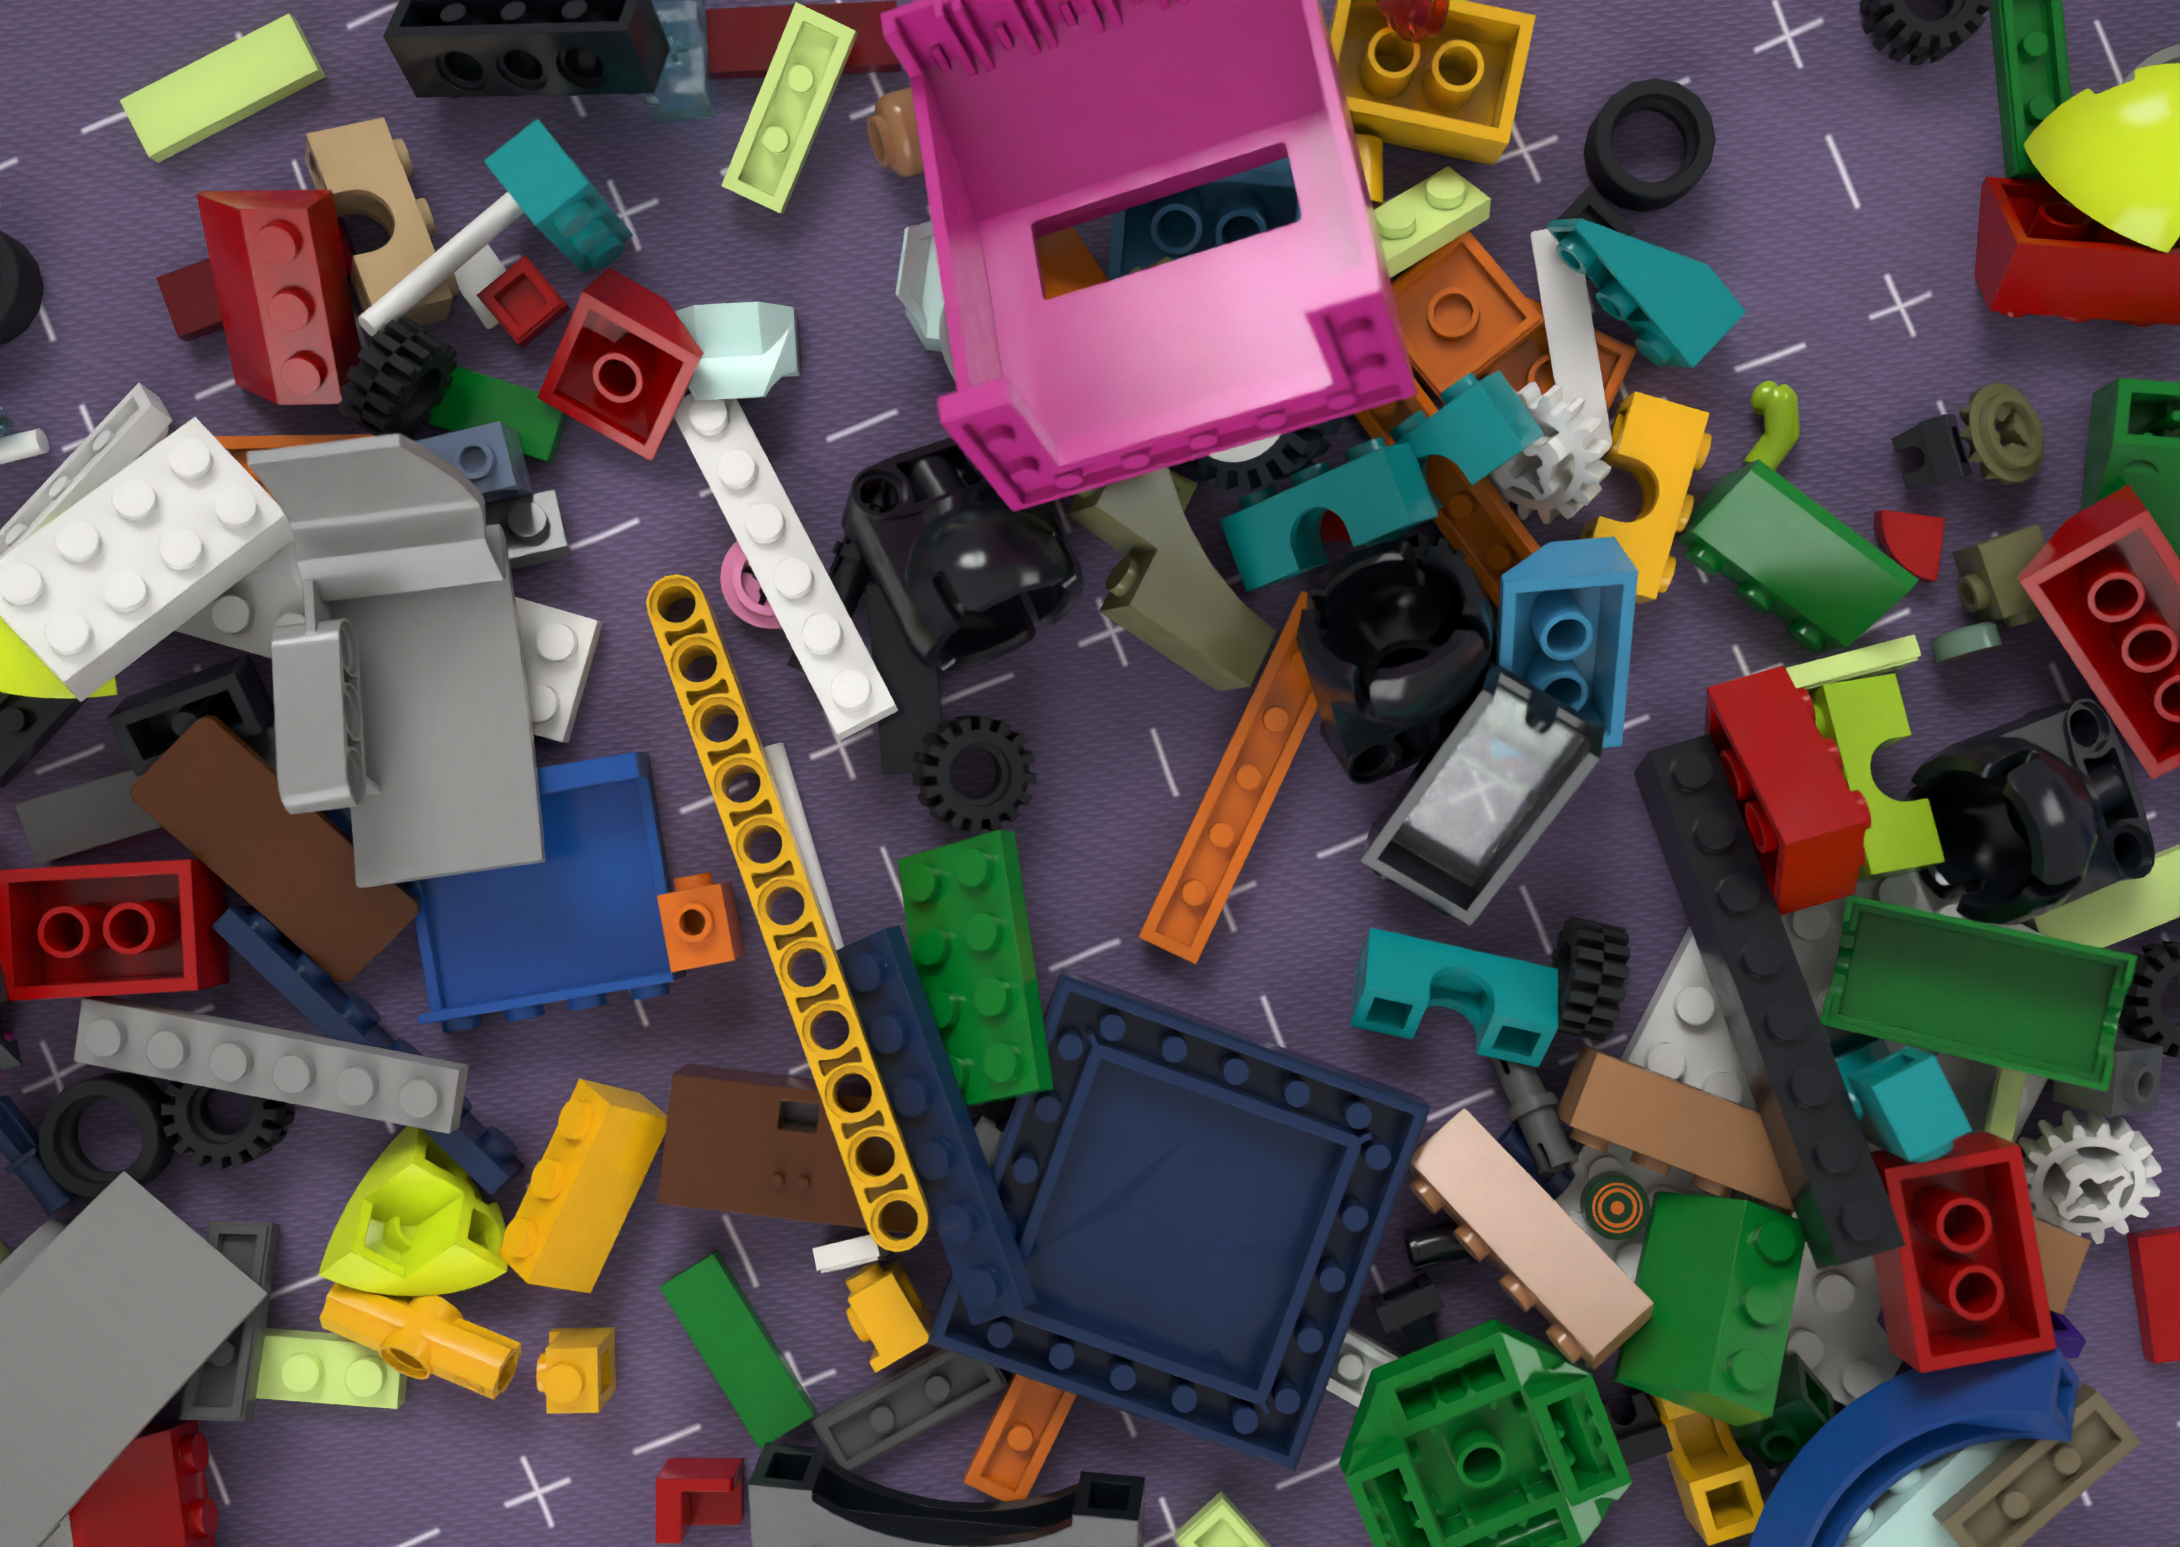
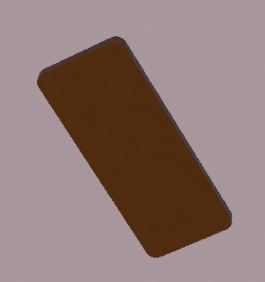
[130,715,421,982]

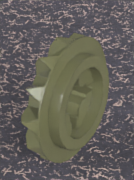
[1959,383,2044,486]

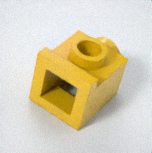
[844,1259,933,1373]
[536,1327,616,1414]

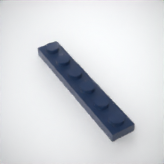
[211,905,525,1196]
[836,925,1038,1326]

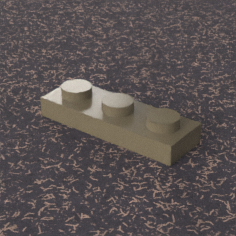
[1932,1383,2142,1547]

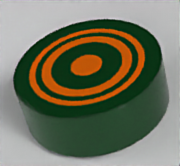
[1580,1171,1650,1240]

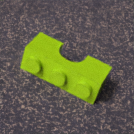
[1809,673,1945,883]

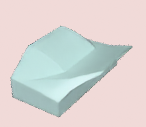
[896,221,944,352]
[675,302,800,401]

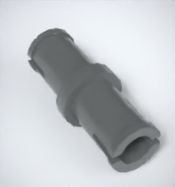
[1488,1057,1579,1176]

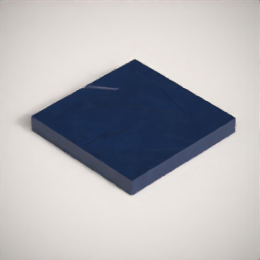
[927,968,1431,1471]

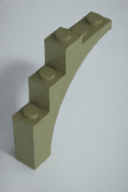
[1066,256,1277,691]

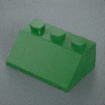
[1674,459,1919,652]
[1613,1191,1806,1427]

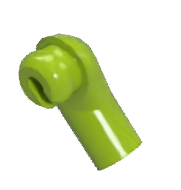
[1742,381,1800,471]

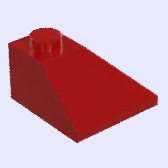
[537,267,704,462]

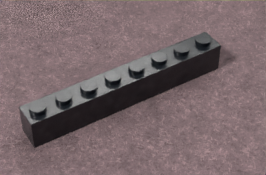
[1634,734,1906,1269]

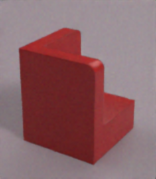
[656,1458,744,1544]

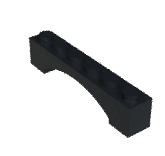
[748,1443,1145,1547]

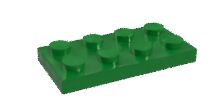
[898,829,1054,1108]

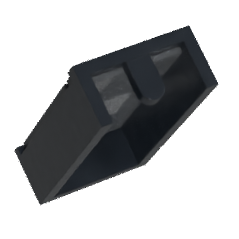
[1360,660,1605,926]

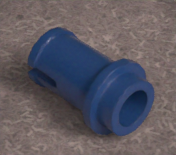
[1496,1124,1575,1200]

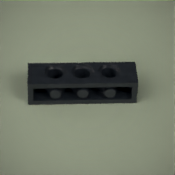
[383,0,670,98]

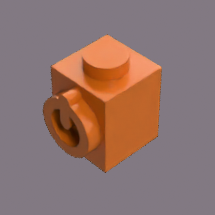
[657,872,746,972]

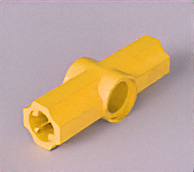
[319,1282,522,1400]

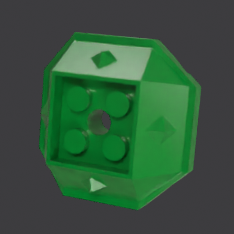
[1339,1319,1632,1547]

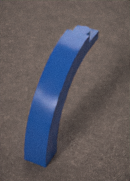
[1749,1347,2079,1547]

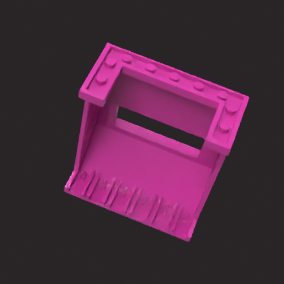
[880,0,1417,512]

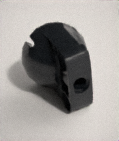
[841,437,1084,671]
[1296,542,1497,784]
[1904,698,2155,925]

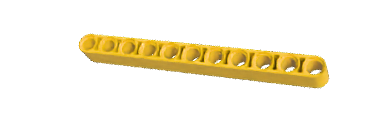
[646,574,932,1252]

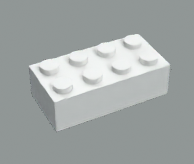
[0,417,294,702]

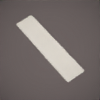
[1530,229,1612,446]

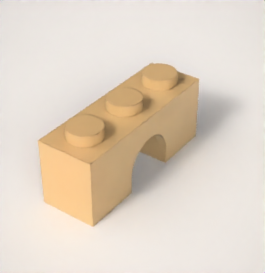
[305,117,458,333]

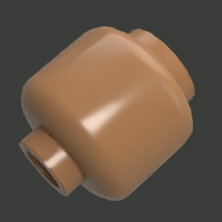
[867,86,924,178]

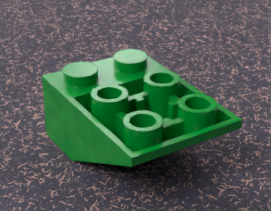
[2080,378,2180,560]

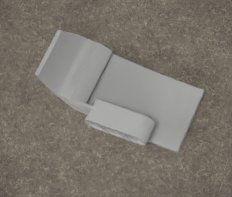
[247,434,546,888]
[0,1171,268,1547]

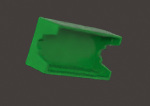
[1820,895,2137,1092]

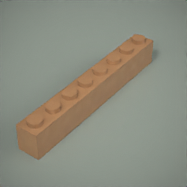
[1556,1044,2091,1315]

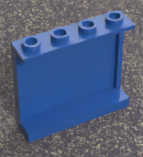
[408,752,686,1032]

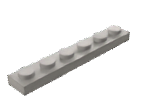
[74,996,469,1134]

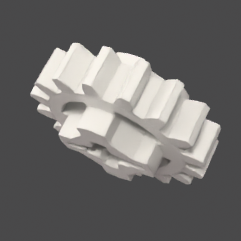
[1487,382,1611,524]
[2018,1110,2162,1244]

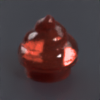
[1377,0,1450,43]

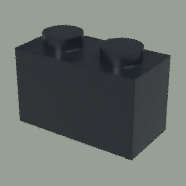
[107,654,274,777]

